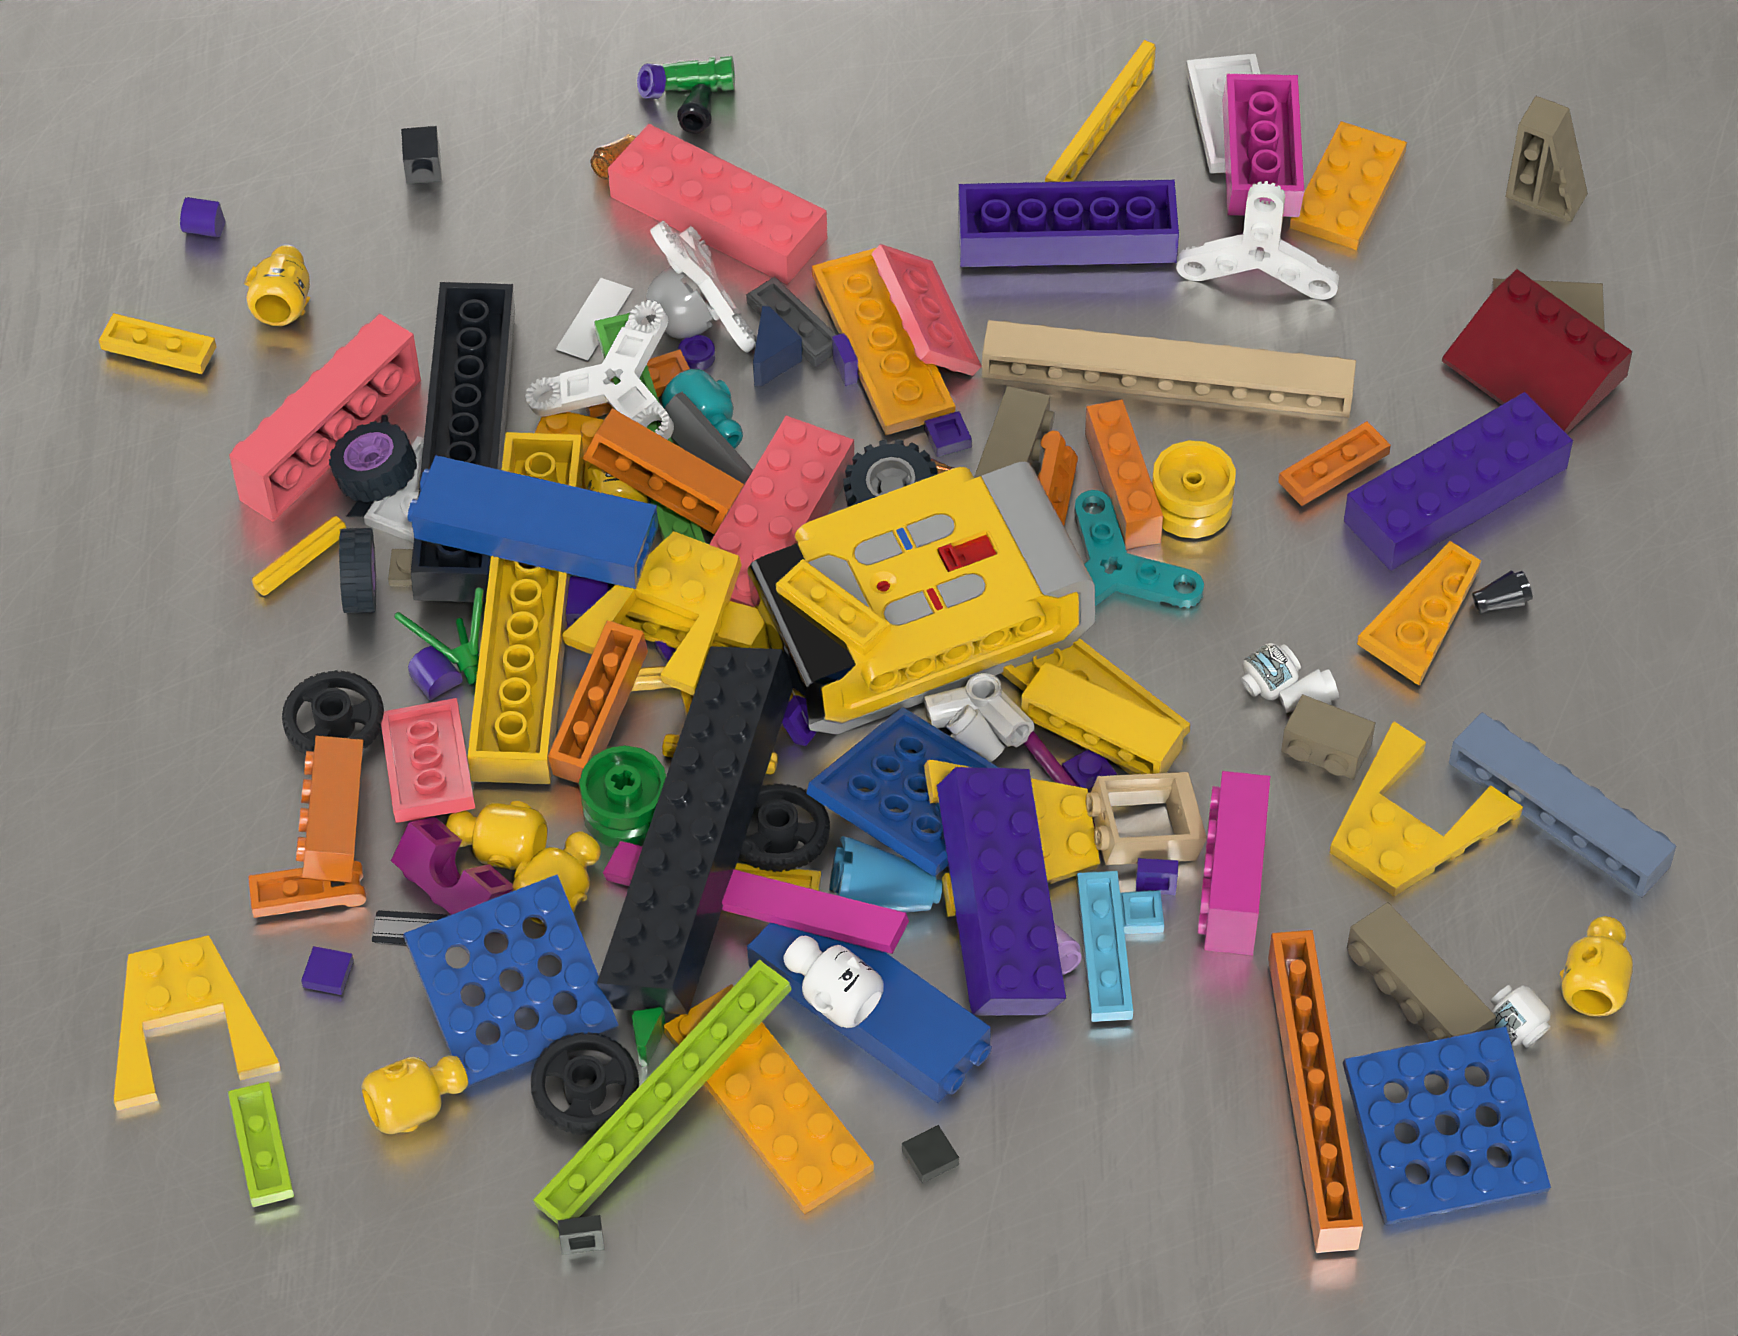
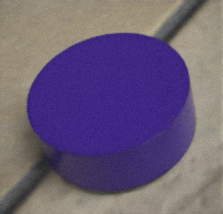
[637,63,666,99]
[678,335,715,370]

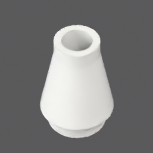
[1279,669,1339,713]
[947,705,1005,762]

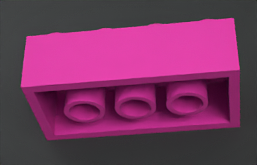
[1222,74,1304,217]
[1198,771,1271,956]

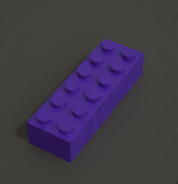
[958,179,1179,267]
[1344,392,1573,571]
[937,767,1066,1016]

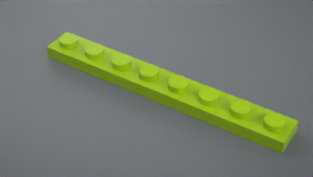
[533,959,792,1224]

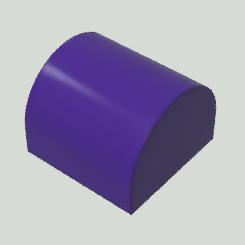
[180,197,226,238]
[408,646,463,701]

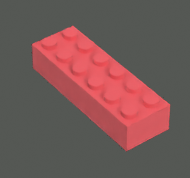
[608,124,827,285]
[229,314,421,522]
[709,416,854,608]

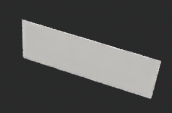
[555,278,633,361]

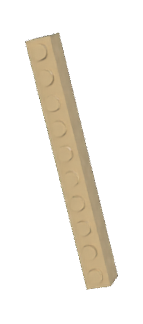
[982,320,1356,418]

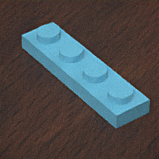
[1077,871,1133,1022]

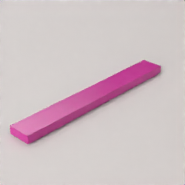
[603,841,909,954]

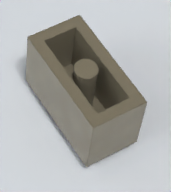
[1281,694,1376,780]

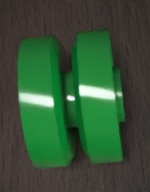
[579,745,666,848]

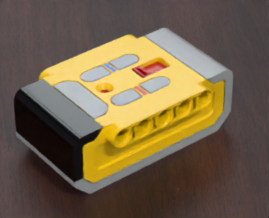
[747,462,1095,735]

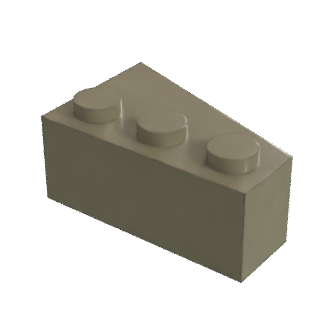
[1505,96,1588,222]

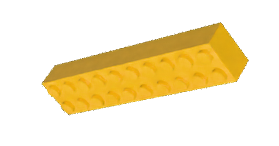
[467,432,584,784]

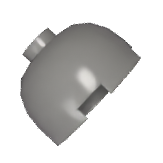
[646,266,713,340]

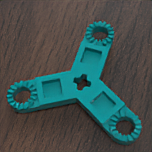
[1074,490,1204,609]

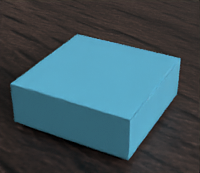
[1120,891,1164,934]

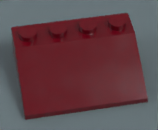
[1442,269,1632,434]

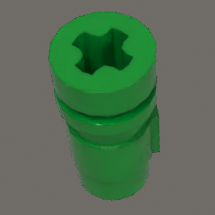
[662,56,735,92]

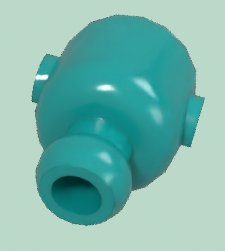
[661,369,743,449]

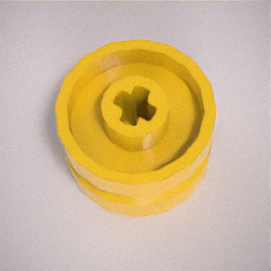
[1152,440,1236,539]

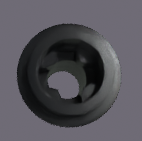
[677,84,712,134]
[1472,570,1533,614]

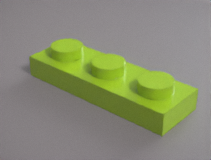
[228,1081,294,1207]

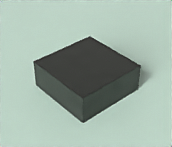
[902,1125,959,1184]
[557,1215,605,1255]

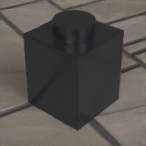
[401,126,442,184]

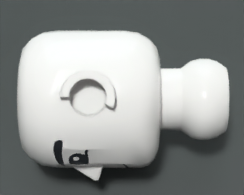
[784,936,884,1028]

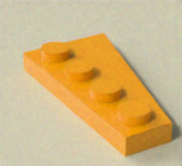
[1357,541,1481,686]

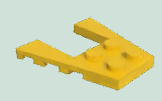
[562,531,742,695]
[1329,721,1523,897]
[924,760,1100,917]
[114,935,281,1110]

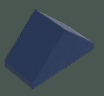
[753,306,802,386]

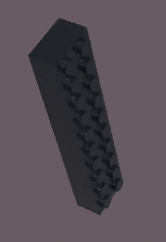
[411,282,515,602]
[597,646,796,1015]

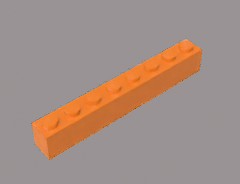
[1268,930,1363,1253]

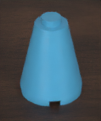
[829,836,942,913]

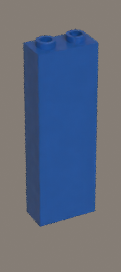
[408,455,658,589]
[747,923,992,1103]

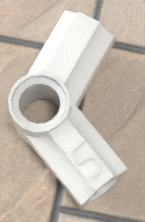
[924,673,1034,748]

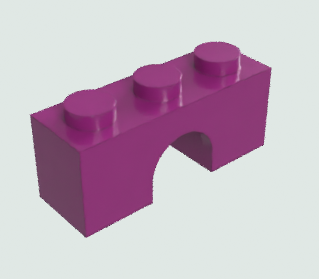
[390,817,513,915]

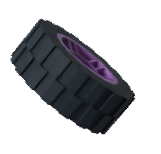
[329,421,417,502]
[339,528,376,613]

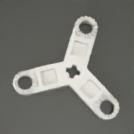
[1177,181,1339,300]
[650,221,757,353]
[525,300,674,440]

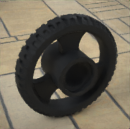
[282,670,384,755]
[739,783,830,872]
[531,1032,639,1135]

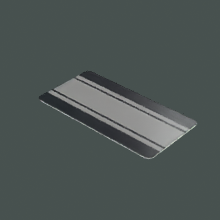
[372,910,448,945]

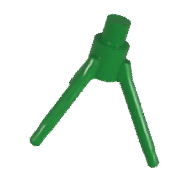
[394,587,483,686]

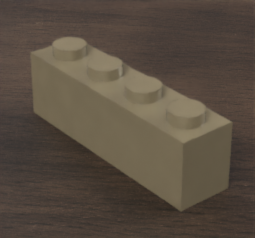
[974,386,1055,478]
[1347,902,1496,1041]

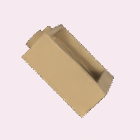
[1086,772,1207,865]

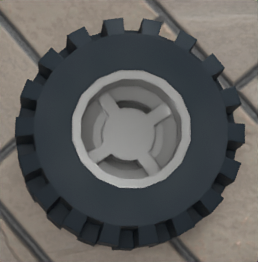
[843,439,938,507]

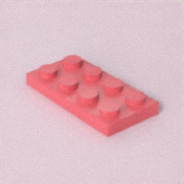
[872,244,982,376]
[381,698,475,823]

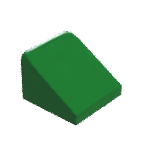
[632,1007,665,1067]

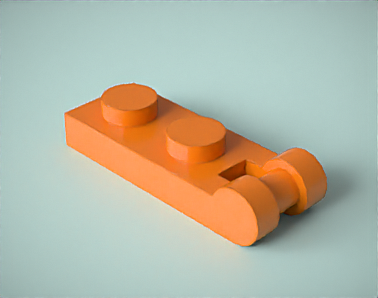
[1038,431,1078,526]
[248,860,366,918]

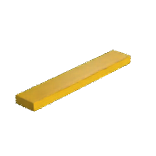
[1045,40,1156,182]

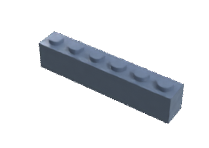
[1449,712,1677,898]

